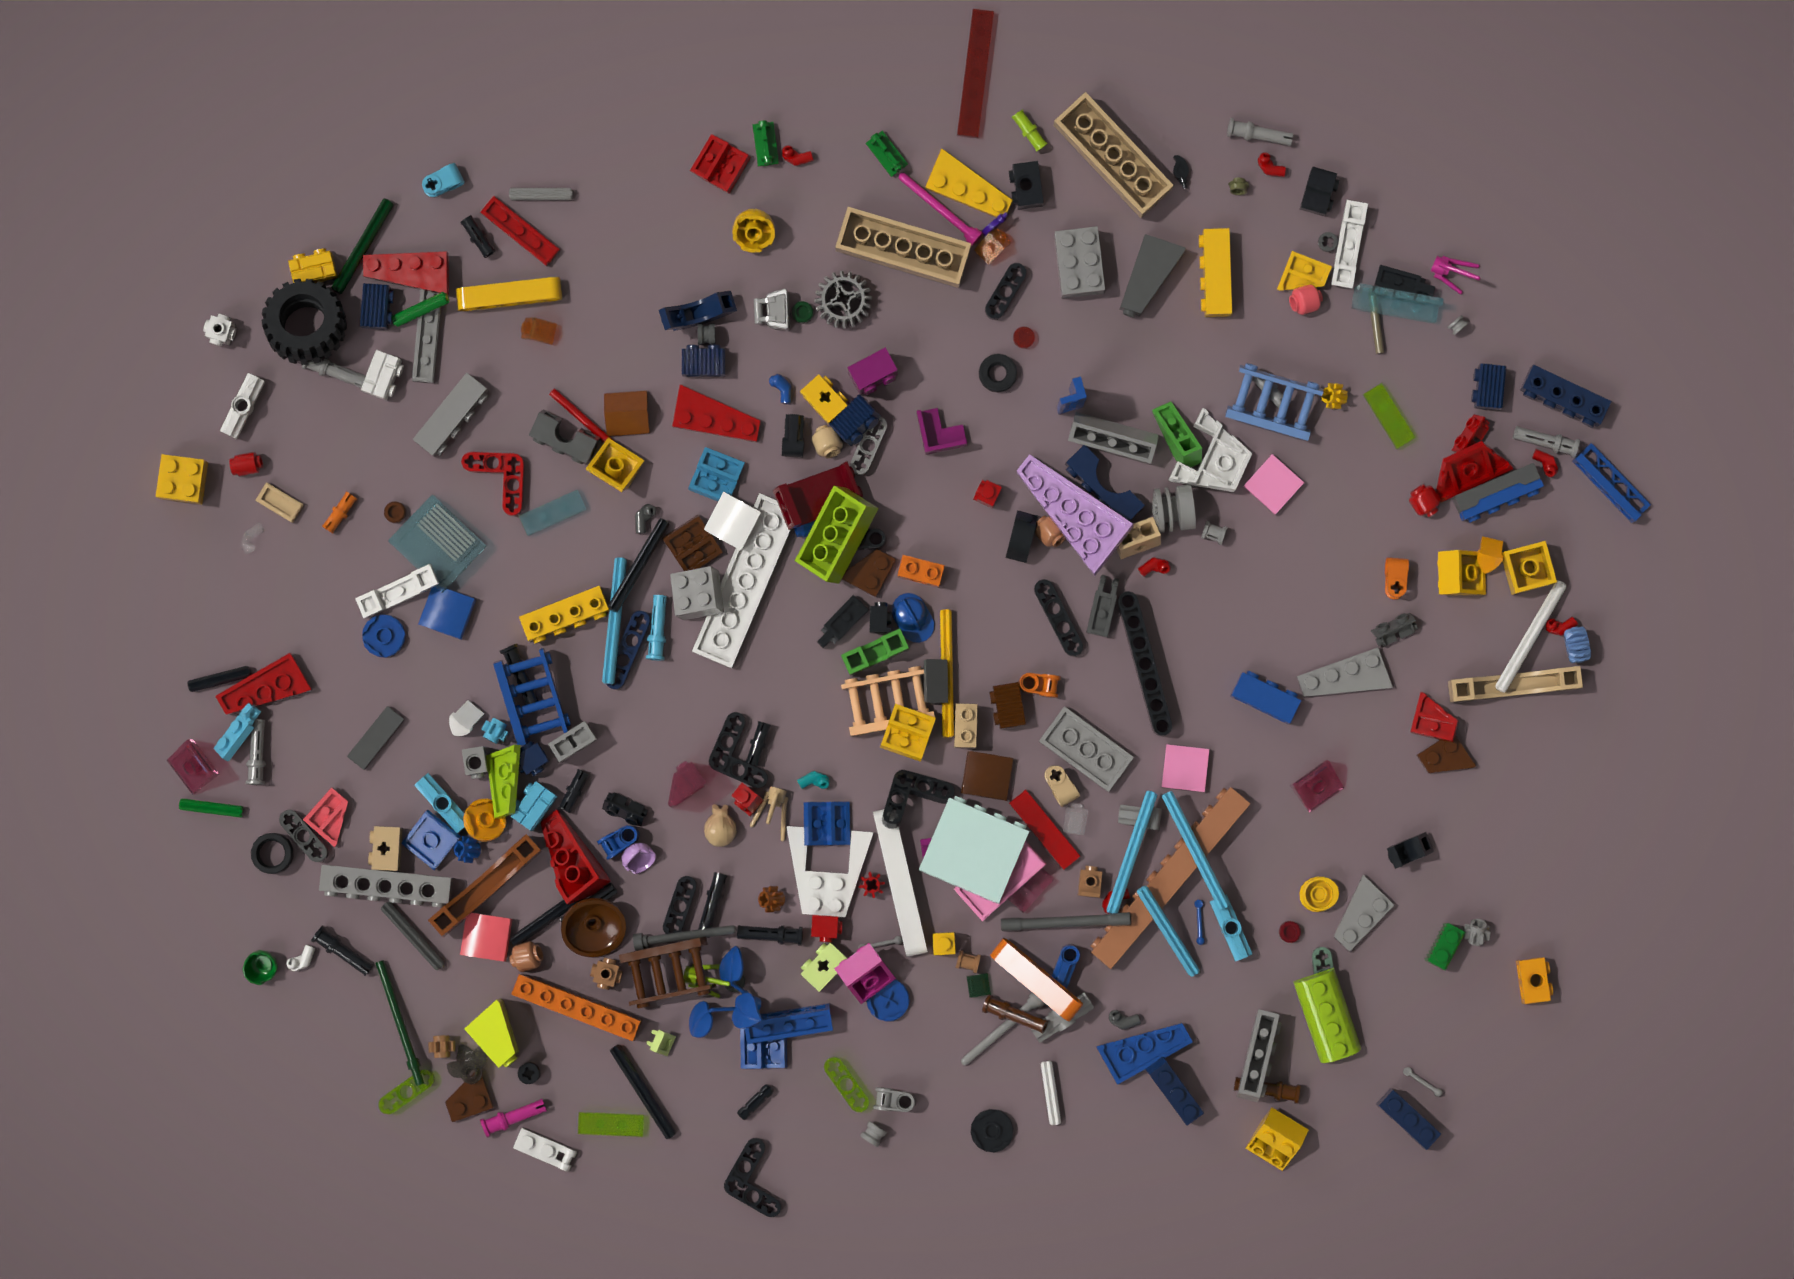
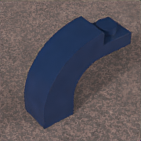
[659,291,737,331]

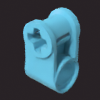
[422,163,465,198]

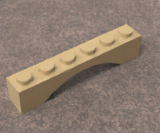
[1448,666,1583,703]

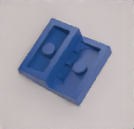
[418,585,476,640]
[804,802,850,846]
[740,1029,787,1069]

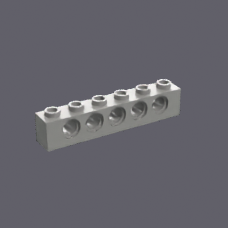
[319,865,453,907]

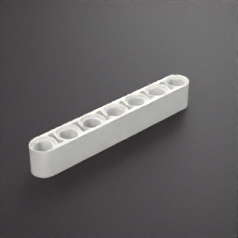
[873,809,928,957]

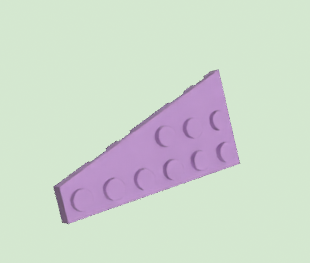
[1017,454,1133,576]

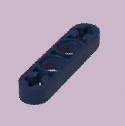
[606,611,650,690]

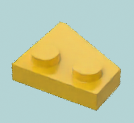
[1277,251,1332,291]

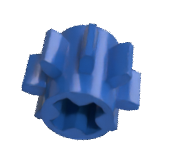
[454,836,481,863]

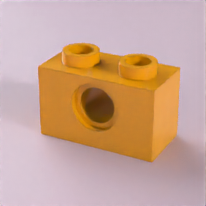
[1516,957,1553,1004]

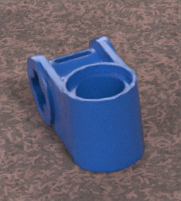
[597,825,640,860]

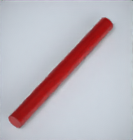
[549,388,615,443]

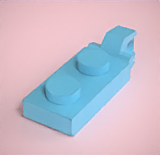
[213,703,261,761]

